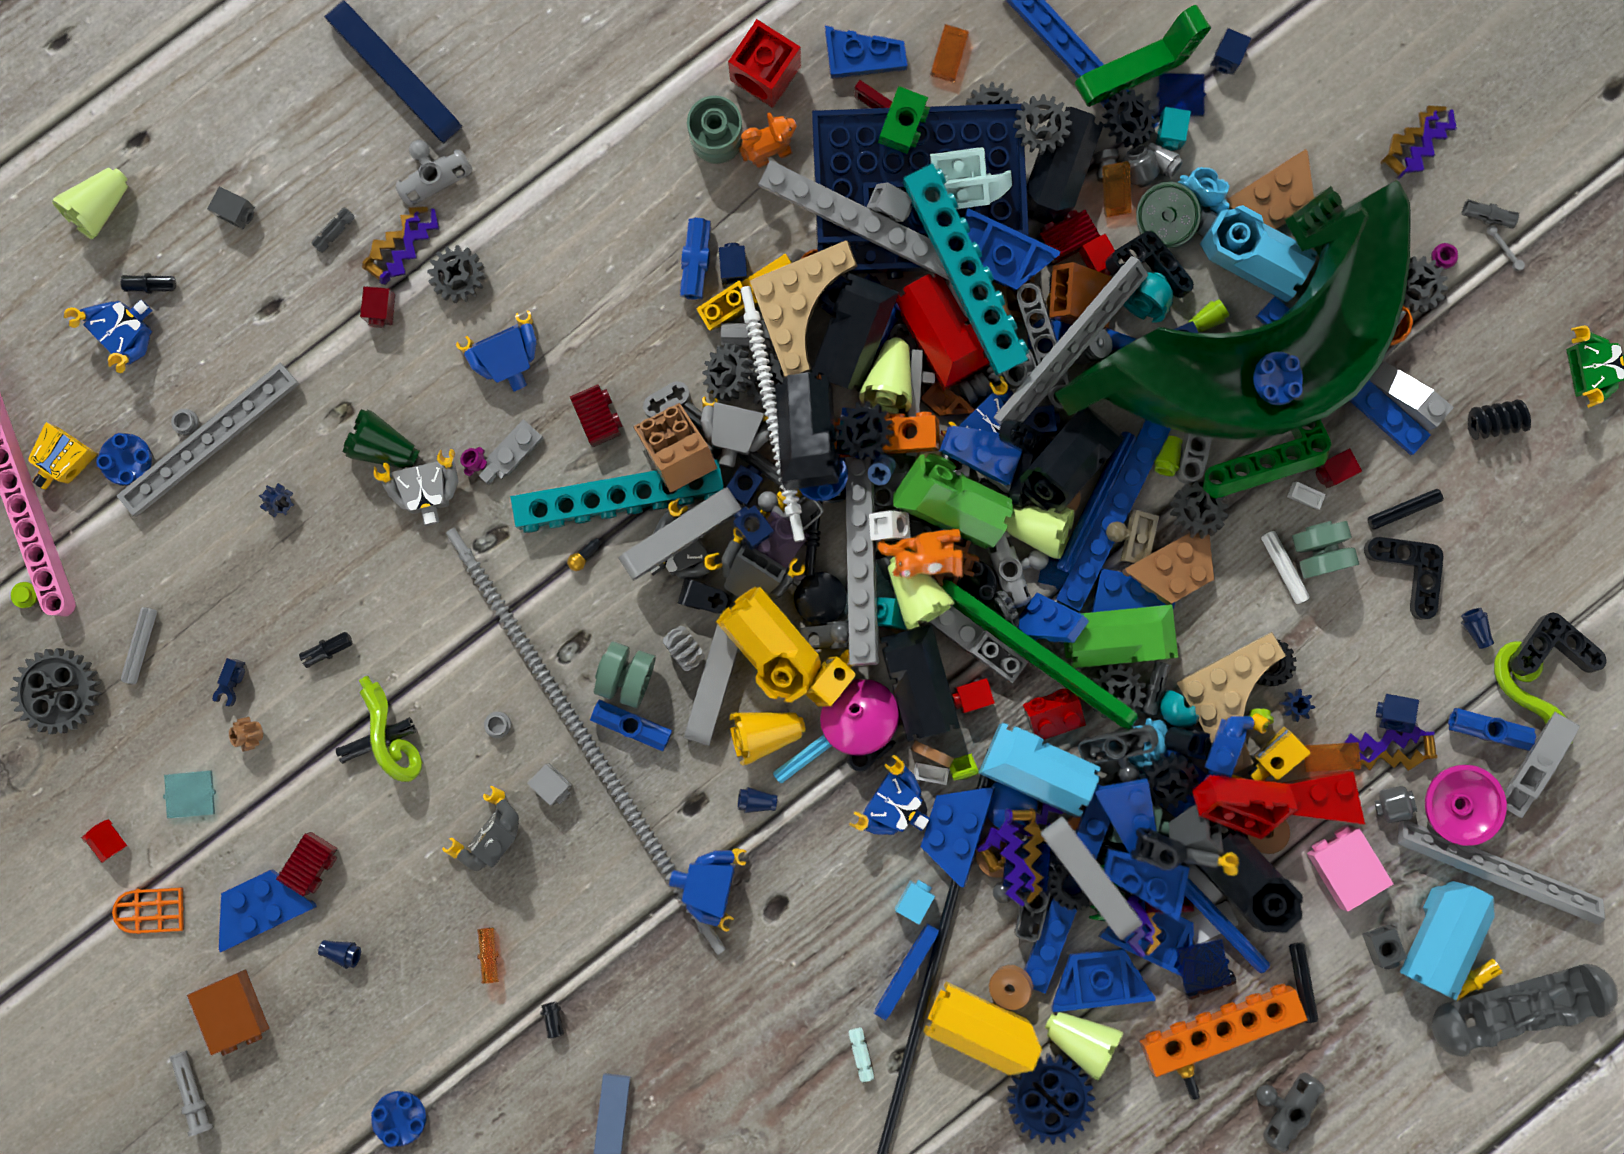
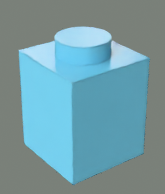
[895,880,935,925]

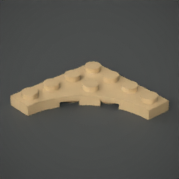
[750,240,858,377]
[1177,632,1286,774]

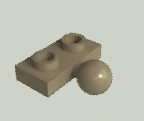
[1106,510,1159,564]

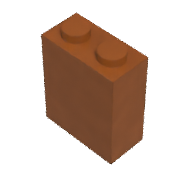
[1049,262,1112,329]
[187,969,270,1056]

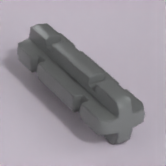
[311,207,355,253]

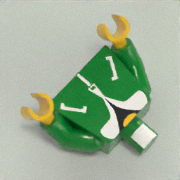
[1566,325,1624,408]

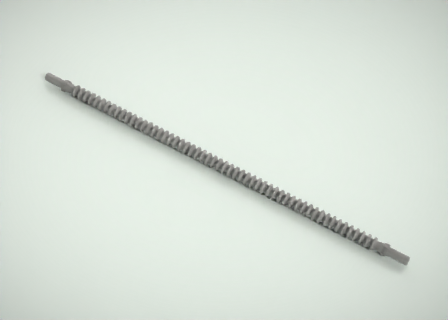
[446,528,726,955]

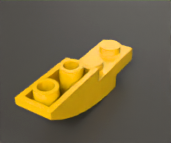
[696,253,792,331]

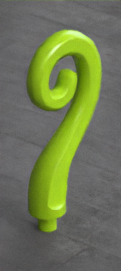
[1494,641,1573,744]
[359,676,422,782]

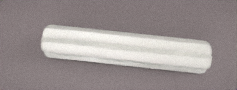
[1261,531,1310,604]

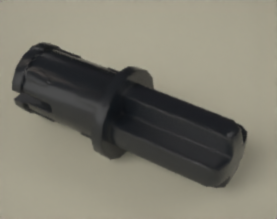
[120,273,177,294]
[299,632,353,668]

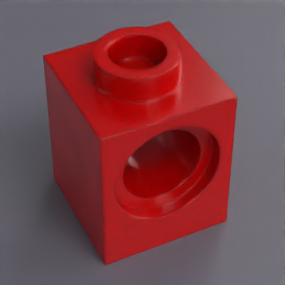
[1079,233,1120,276]
[952,678,995,713]

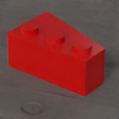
[1282,770,1365,824]
[1193,775,1298,840]

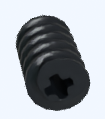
[1467,399,1531,440]

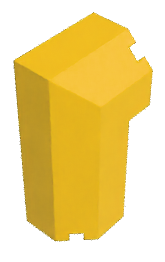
[716,587,822,702]
[923,981,1042,1075]

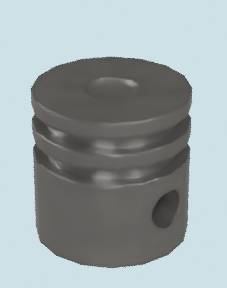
[1075,329,1112,365]

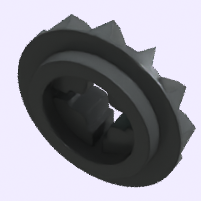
[993,591,1020,628]

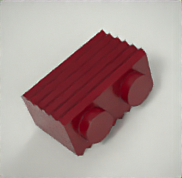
[1037,210,1100,266]
[570,384,623,447]
[276,832,338,896]

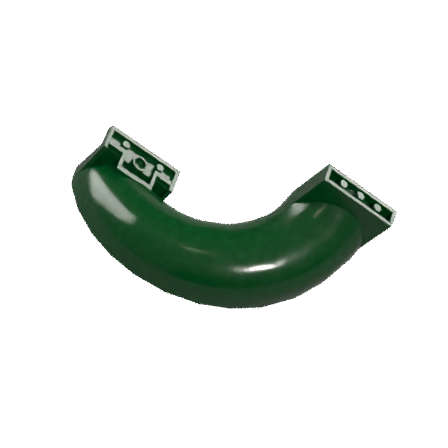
[1055,180,1411,440]

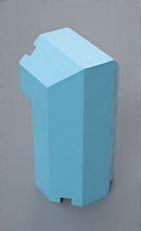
[1200,205,1317,302]
[978,723,1100,817]
[1400,881,1495,1000]

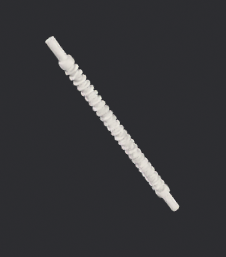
[741,286,805,542]

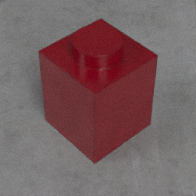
[360,286,396,328]
[1316,448,1363,489]

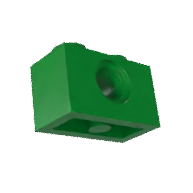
[878,86,930,154]

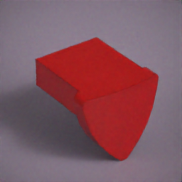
[81,819,128,863]

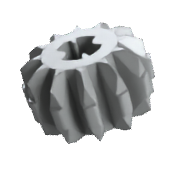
[663,626,705,671]

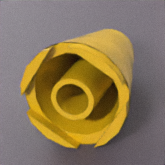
[729,712,805,766]

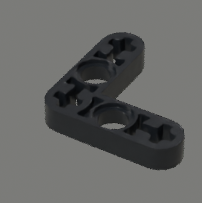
[1105,231,1194,298]
[999,419,1050,508]
[1364,537,1444,620]
[1510,612,1607,676]

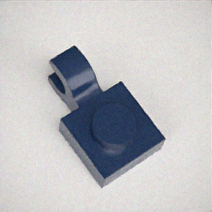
[212,658,245,706]

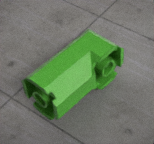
[893,453,1013,549]
[1064,605,1178,668]

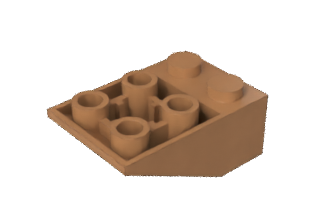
[633,403,717,493]

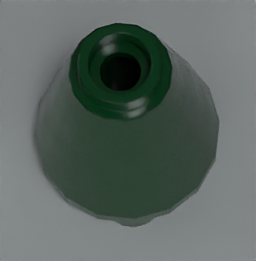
[342,409,420,469]

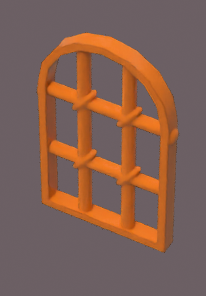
[112,887,184,934]

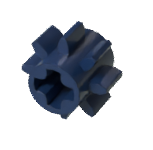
[259,483,294,517]
[1279,689,1315,722]

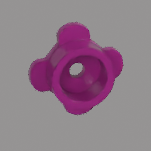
[460,447,487,476]

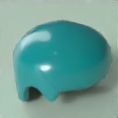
[1160,690,1200,728]

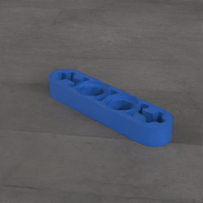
[873,923,939,1021]

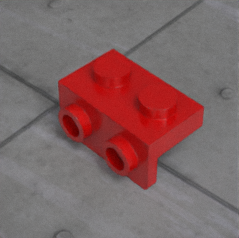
[1023,689,1086,740]

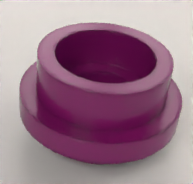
[1431,243,1458,269]

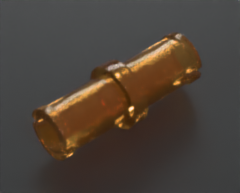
[477,927,499,984]

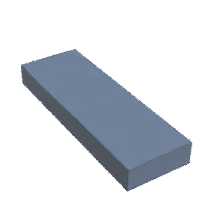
[594,1073,631,1154]

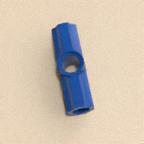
[680,218,711,300]
[590,699,673,751]
[1448,708,1536,751]

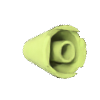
[52,168,128,239]
[859,337,912,414]
[1004,506,1074,559]
[888,556,954,630]
[1044,1012,1123,1081]

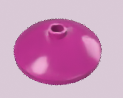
[820,679,899,756]
[1425,765,1507,846]

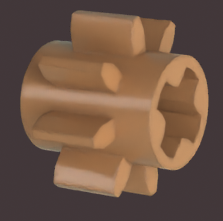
[229,717,263,752]

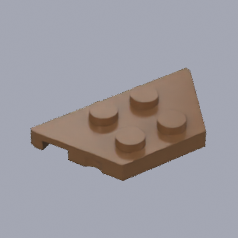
[1227,149,1314,230]
[1122,523,1214,605]

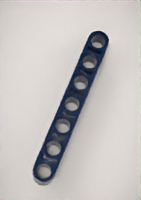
[324,0,463,144]

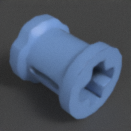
[868,453,897,485]

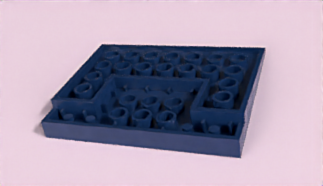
[812,103,1029,274]

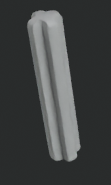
[121,607,157,684]

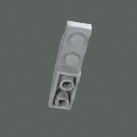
[929,605,1028,683]
[1504,712,1580,818]

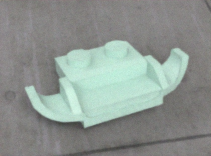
[907,147,1012,209]

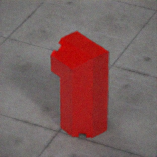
[894,273,990,391]

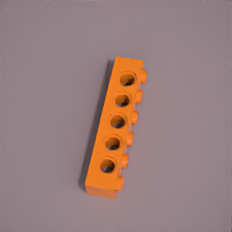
[834,412,940,457]
[1139,984,1307,1077]

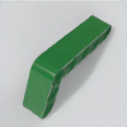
[1074,5,1211,107]
[1203,419,1331,498]

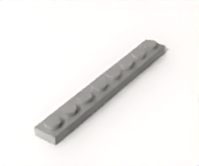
[759,160,956,280]
[994,256,1148,434]
[116,362,299,517]
[845,455,878,666]
[1398,820,1605,925]

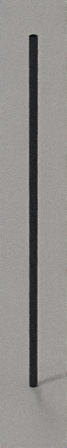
[877,748,990,1154]

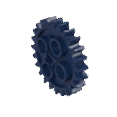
[1006,1053,1095,1145]

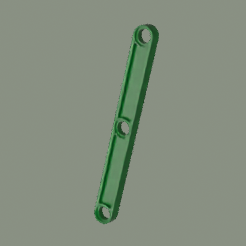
[942,579,1138,729]

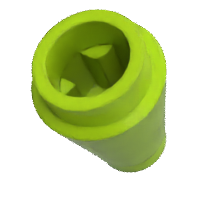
[1188,299,1229,333]
[1154,436,1183,477]

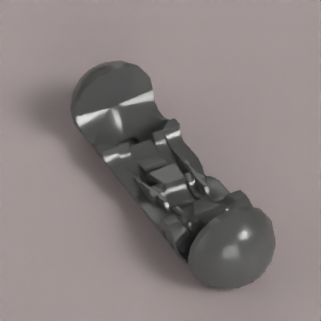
[1432,964,1618,1057]

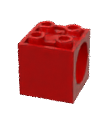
[728,19,801,108]

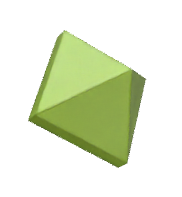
[949,753,979,781]

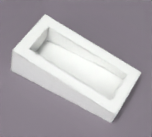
[1287,482,1326,510]
[913,762,949,785]

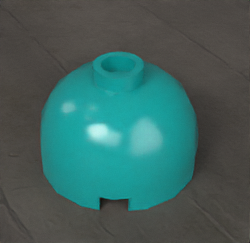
[1123,272,1173,323]

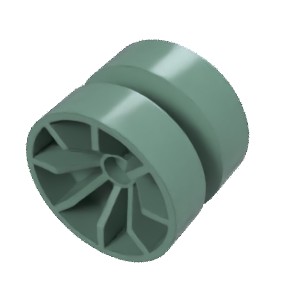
[687,96,743,164]
[1292,521,1359,579]
[594,641,656,709]

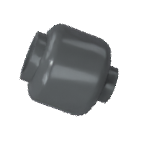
[1122,146,1159,187]
[1374,786,1417,823]

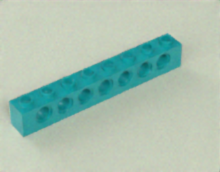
[902,164,1029,376]
[510,459,724,533]

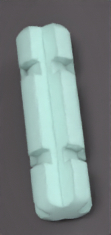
[849,1028,874,1082]

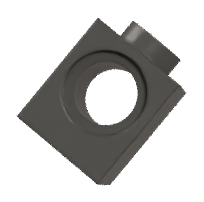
[207,186,255,230]
[1362,925,1407,970]

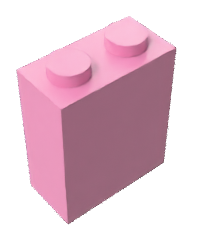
[1306,825,1393,912]

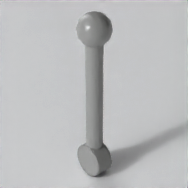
[1487,225,1525,271]

